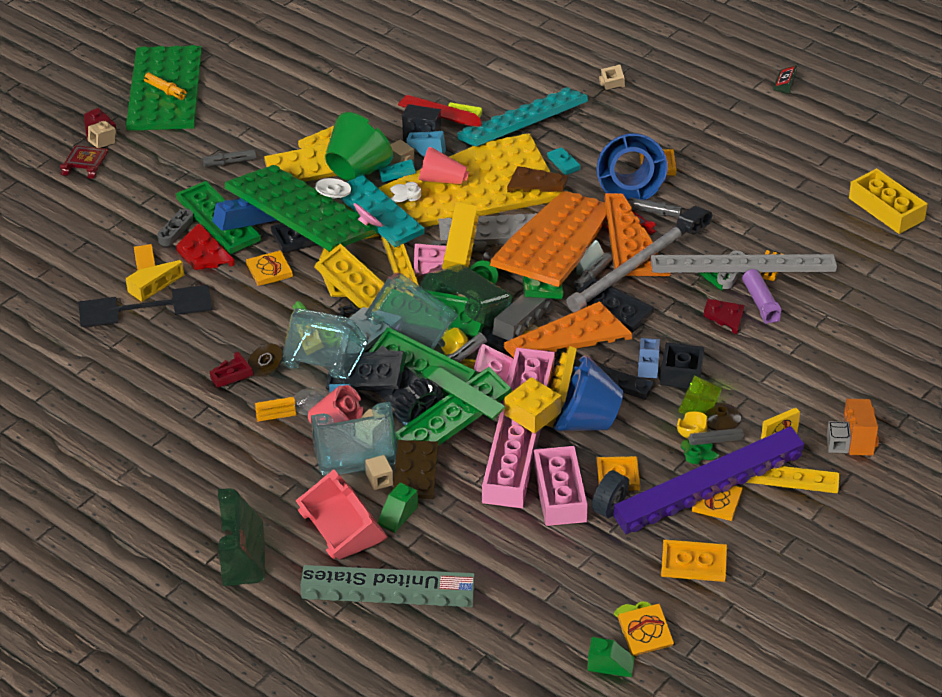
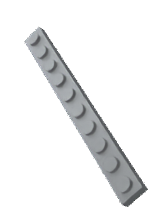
[650,254,837,273]

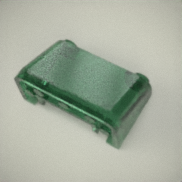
[420,264,512,328]
[218,488,265,586]

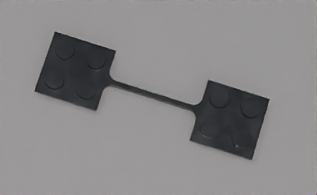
[78,285,212,327]

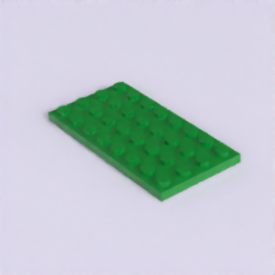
[126,45,202,131]
[224,165,378,251]

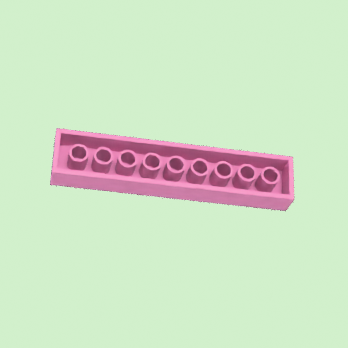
[482,348,555,508]

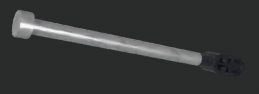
[567,205,713,312]

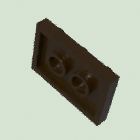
[393,440,438,499]

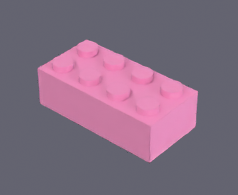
[534,446,587,526]

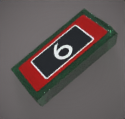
[773,65,797,93]

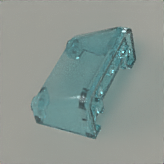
[364,273,458,350]
[282,308,368,379]
[311,402,397,476]

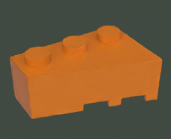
[844,399,879,456]

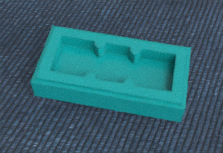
[547,147,581,175]
[379,159,416,183]

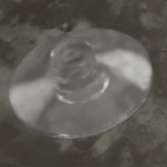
[294,387,329,416]

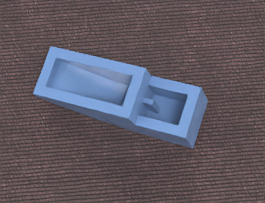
[638,338,660,378]

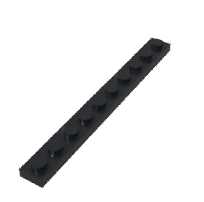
[470,327,654,400]

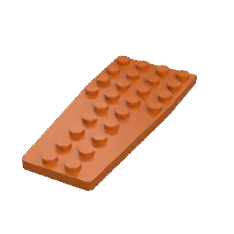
[490,191,607,287]

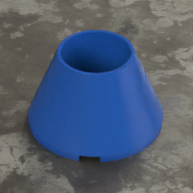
[596,133,667,201]
[554,355,623,431]

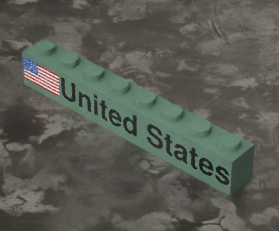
[300,565,475,607]

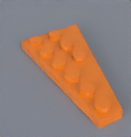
[604,193,671,276]
[504,301,632,358]

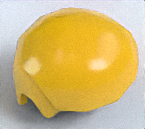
[441,327,468,356]
[677,411,707,439]

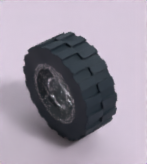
[592,470,629,518]

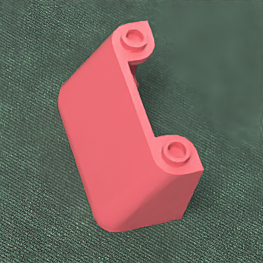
[296,470,388,560]

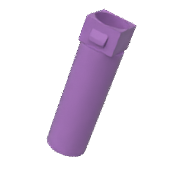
[742,269,781,324]

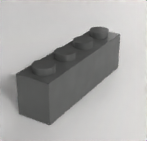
[493,294,552,341]

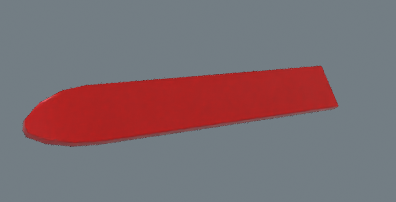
[398,95,482,127]

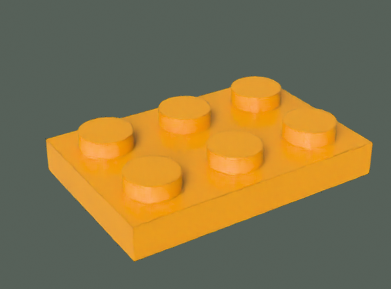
[661,539,727,582]

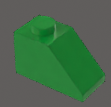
[378,482,418,533]
[587,637,635,677]

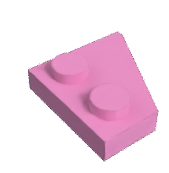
[413,244,446,277]

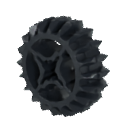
[393,378,443,426]

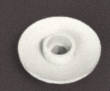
[315,178,351,199]

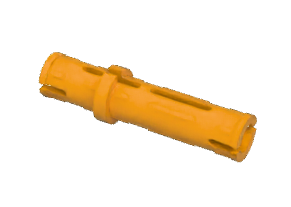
[144,72,186,100]

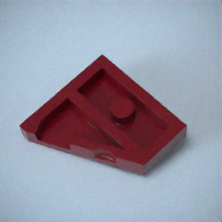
[84,108,116,141]
[704,299,745,334]
[209,352,253,388]

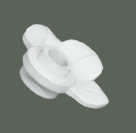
[390,182,422,202]

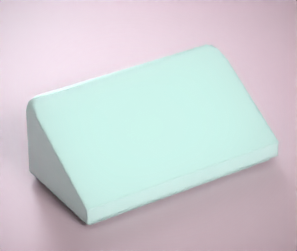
[576,240,604,276]

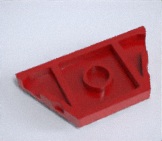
[176,223,235,270]

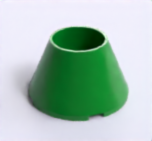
[325,112,393,181]

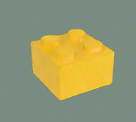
[504,377,562,434]

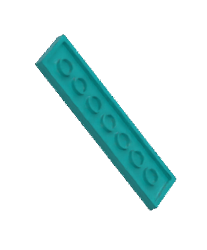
[457,88,588,147]

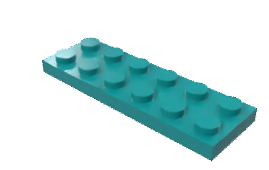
[339,175,425,247]

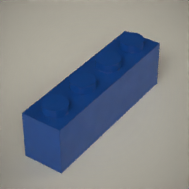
[213,198,277,231]

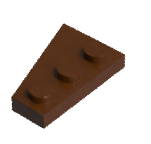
[507,166,568,192]

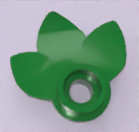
[681,439,719,464]

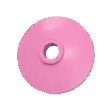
[354,203,383,227]

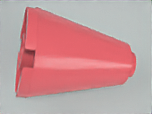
[419,147,469,184]
[308,385,363,427]

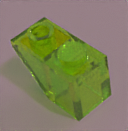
[678,376,722,414]

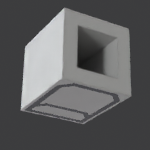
[827,421,851,453]

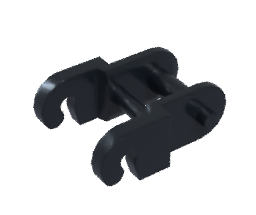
[338,301,359,321]

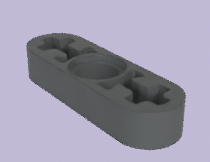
[157,209,194,246]

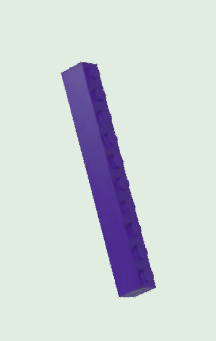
[613,426,804,535]

